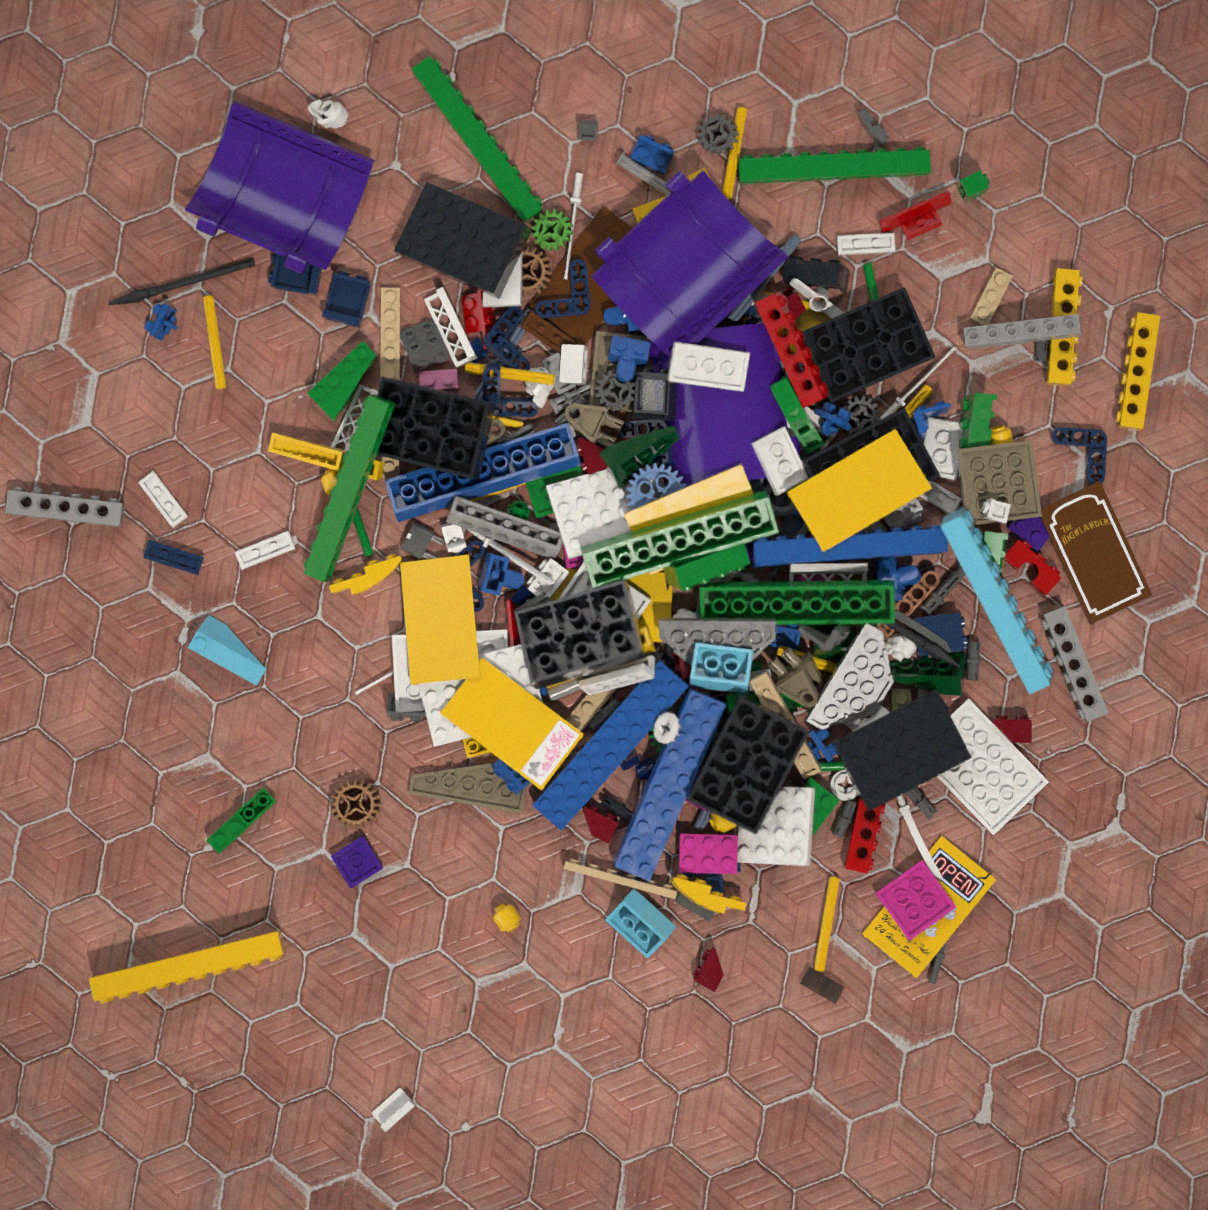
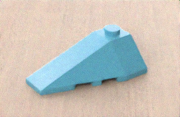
[188,615,266,686]

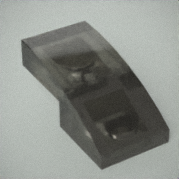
[800,967,845,1004]

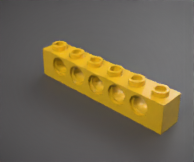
[1046,268,1082,386]
[1115,312,1160,431]

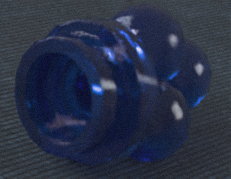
[635,758,657,781]

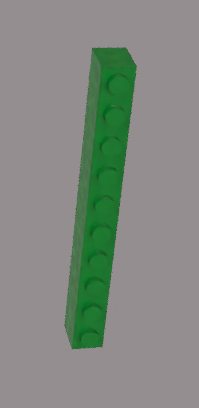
[411,55,543,224]
[738,147,931,185]
[304,395,396,582]

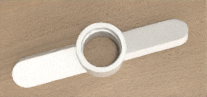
[790,278,844,318]

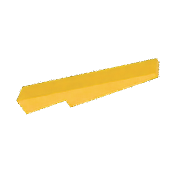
[268,433,385,480]

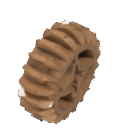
[522,246,552,298]
[329,778,381,830]

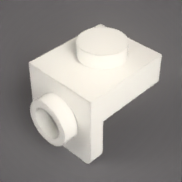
[982,498,1011,524]
[441,523,467,553]

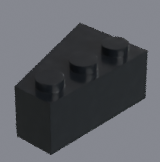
[782,256,850,293]

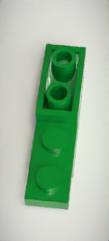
[770,377,825,453]
[206,787,277,855]

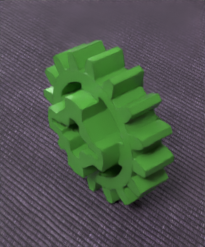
[532,209,574,252]

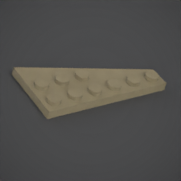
[408,763,527,814]

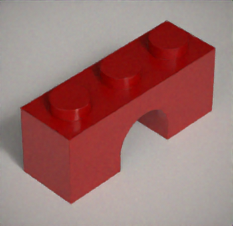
[1003,540,1062,596]

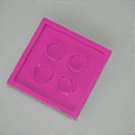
[875,860,957,941]

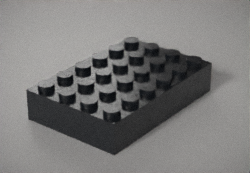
[394,182,532,299]
[802,287,936,403]
[377,377,496,479]
[802,408,940,482]
[514,580,647,690]
[831,689,972,811]
[687,694,810,835]

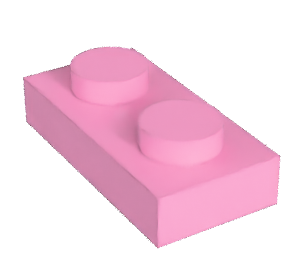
[419,369,459,390]

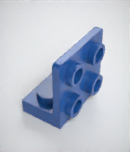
[910,401,951,439]

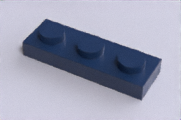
[143,540,204,576]

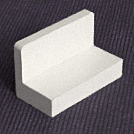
[559,344,588,385]
[372,1088,415,1132]

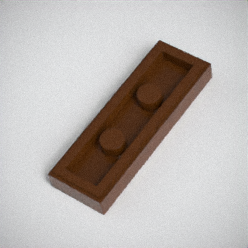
[520,311,578,355]

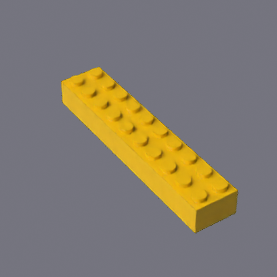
[89,930,286,1004]

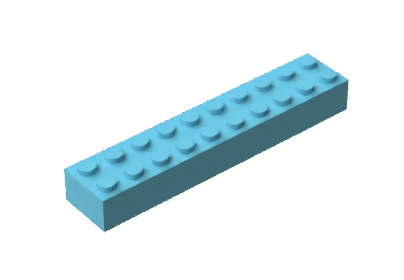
[941,507,1054,695]

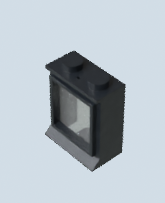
[631,368,677,420]

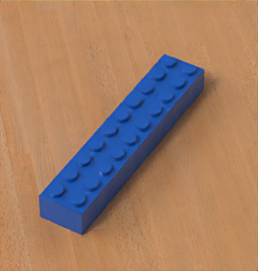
[385,423,581,523]
[751,525,948,568]
[532,660,689,831]
[612,687,727,881]

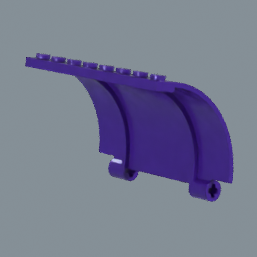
[185,101,375,274]
[591,170,788,359]
[648,324,801,489]

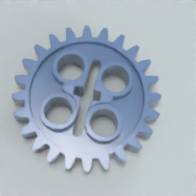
[625,463,686,511]

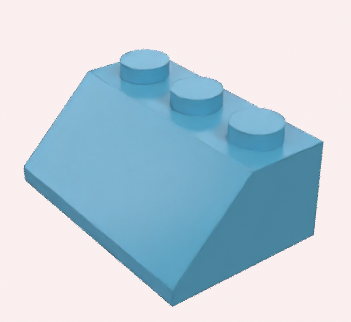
[690,643,753,694]
[605,888,676,959]

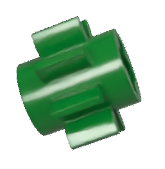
[506,501,530,521]

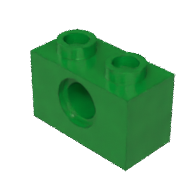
[956,170,990,203]

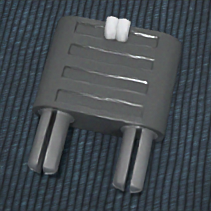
[401,522,445,560]

